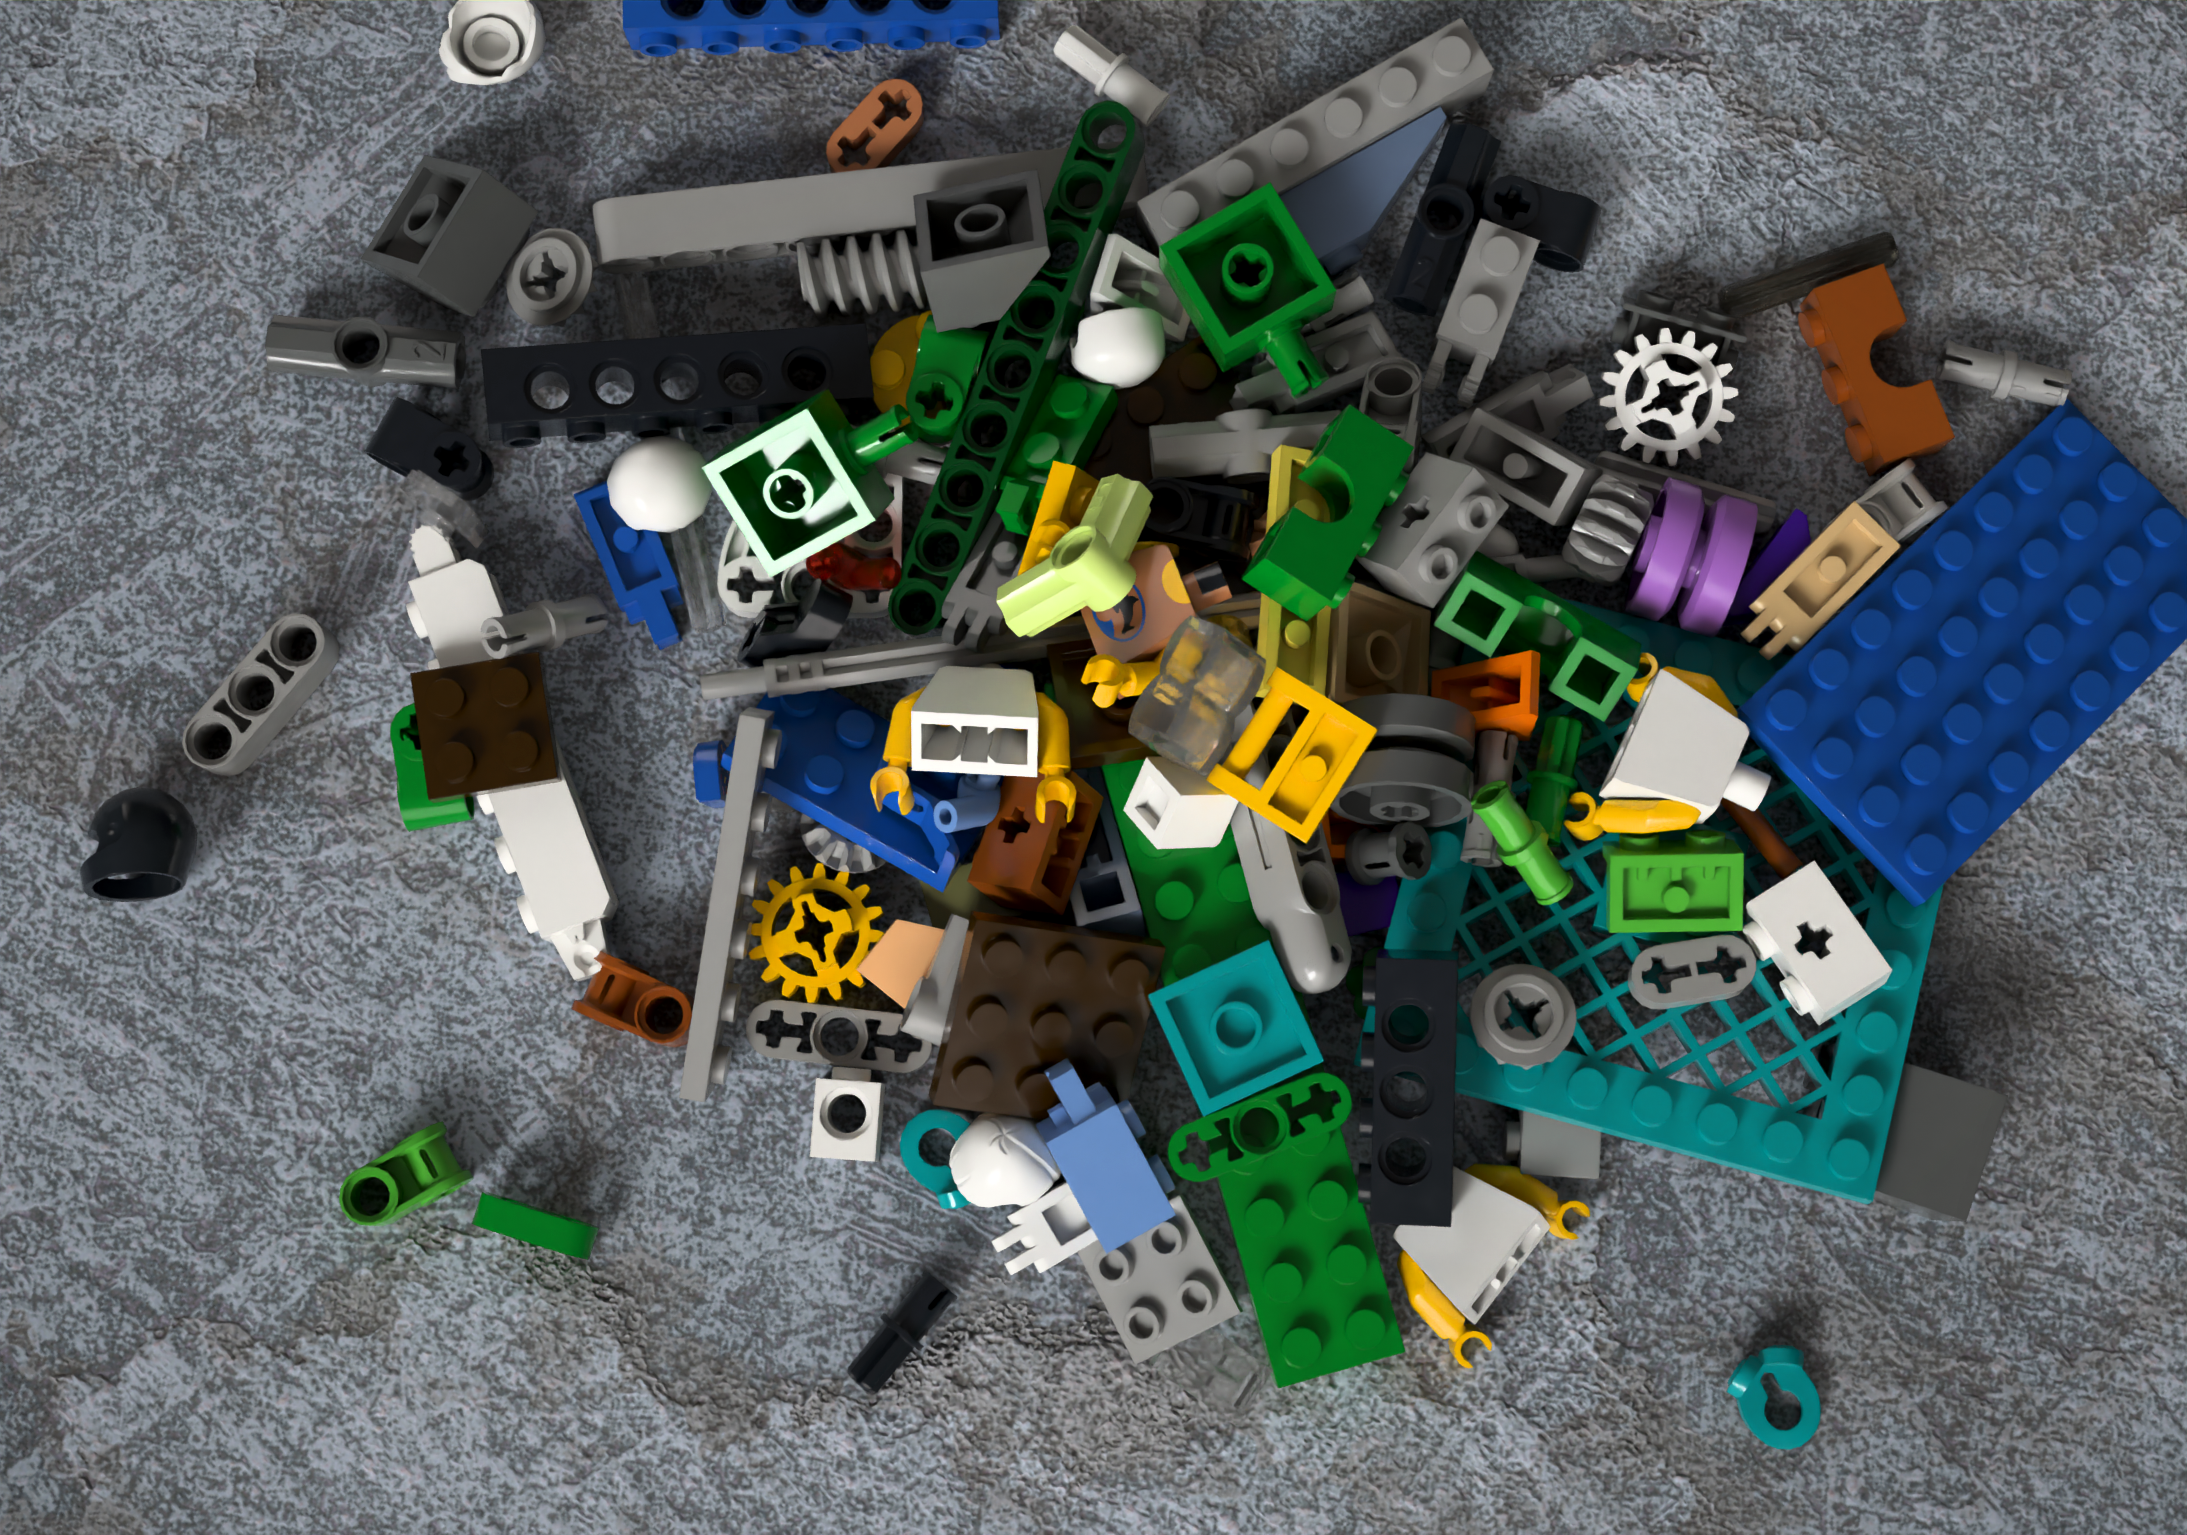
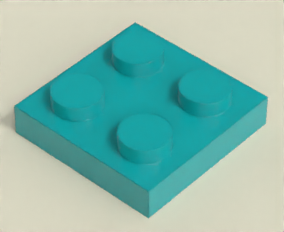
[1148,940,1324,1117]

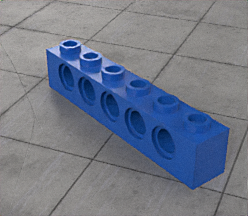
[622,0,1000,57]

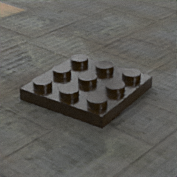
[929,911,1166,1120]

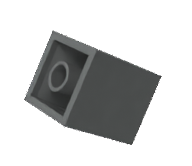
[1803,1043,2008,1222]

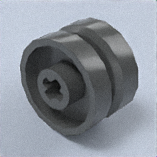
[1330,693,1476,828]

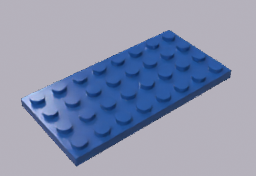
[1736,399,2187,908]

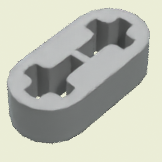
[1628,935,1756,1009]

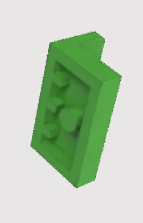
[1603,830,1744,933]

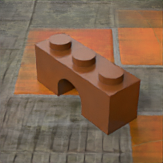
[1798,263,1955,477]

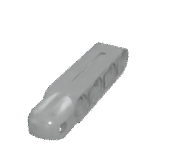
[1201,674,1352,994]

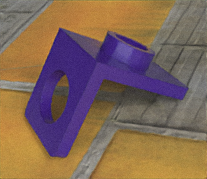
[1336,865,1399,937]

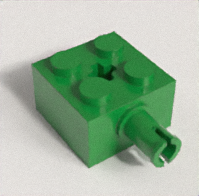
[1159,182,1337,399]
[702,389,919,578]

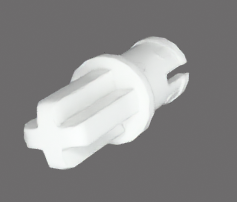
[1054,25,1170,127]

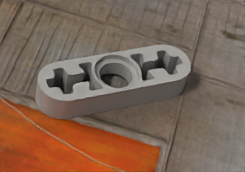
[746,1000,934,1074]

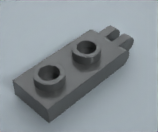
[942,508,1030,653]

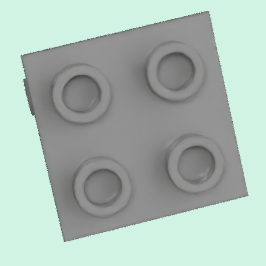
[1077,1194,1243,1365]

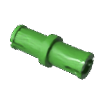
[1471,780,1574,905]

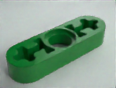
[1167,1072,1352,1182]

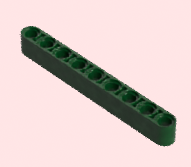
[888,100,1145,639]

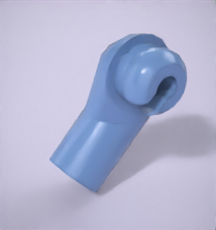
[933,773,1001,833]

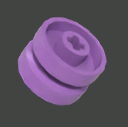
[1625,477,1758,638]

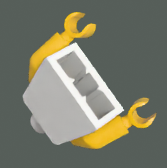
[1563,653,1771,841]
[870,663,1076,823]
[1393,1163,1590,1368]

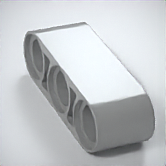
[182,613,340,777]

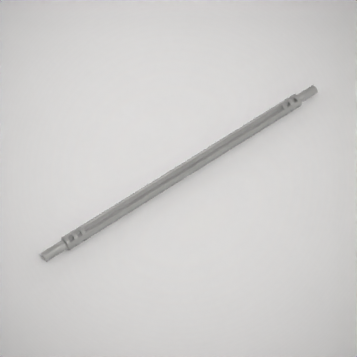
[700,553,1585,700]

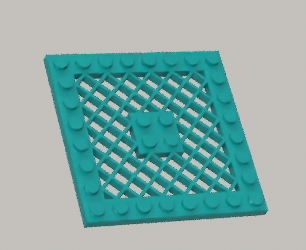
[1353,598,1944,1205]

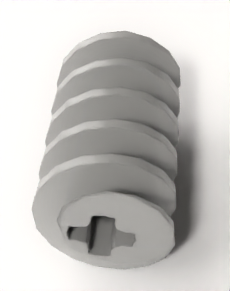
[797,230,928,320]

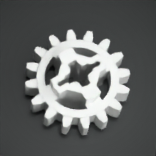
[1597,328,1738,466]

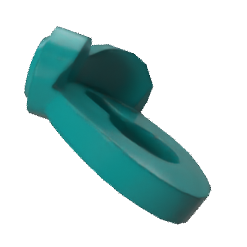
[900,1110,971,1209]
[1726,1345,1821,1450]

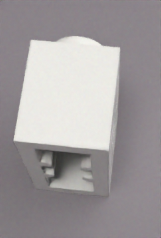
[1742,860,1892,1025]

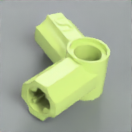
[996,474,1153,638]

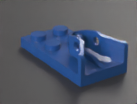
[720,688,1005,893]

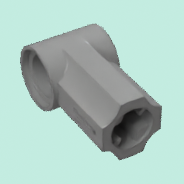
[900,914,969,1046]

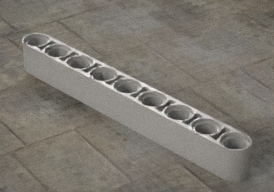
[592,141,1149,274]

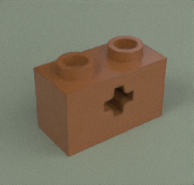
[967,770,1104,916]

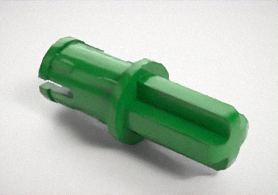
[1526,715,1584,847]

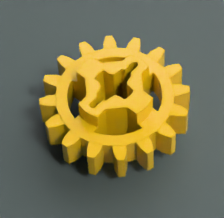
[748,863,884,1004]

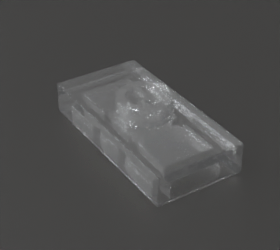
[399,469,490,549]

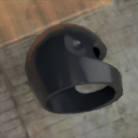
[80,787,198,902]

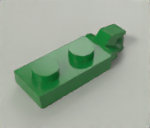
[996,374,1119,536]

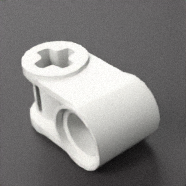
[1823,458,1949,542]

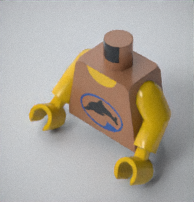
[1032,519,1233,708]

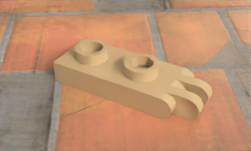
[1740,501,1901,661]

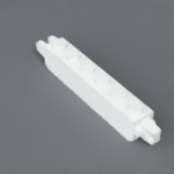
[406,523,619,981]

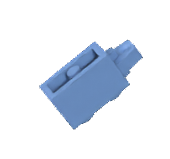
[1035,1058,1176,1254]

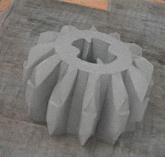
[1561,474,1654,587]

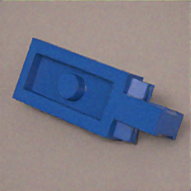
[574,481,684,650]

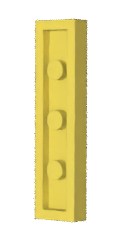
[1254,444,1331,705]

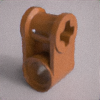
[571,951,695,1047]

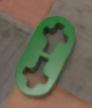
[472,1192,599,1260]

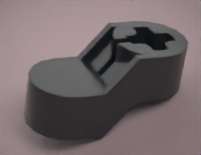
[737,578,853,668]

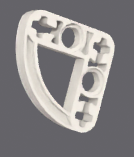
[717,473,904,618]

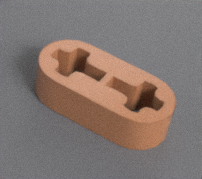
[826,78,924,173]

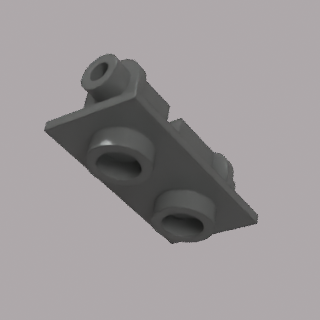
[1610,290,1747,375]

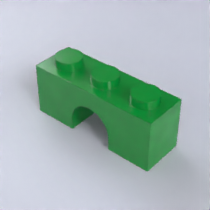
[1241,404,1414,622]
[1434,550,1641,722]

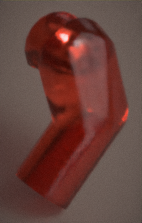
[806,540,901,591]

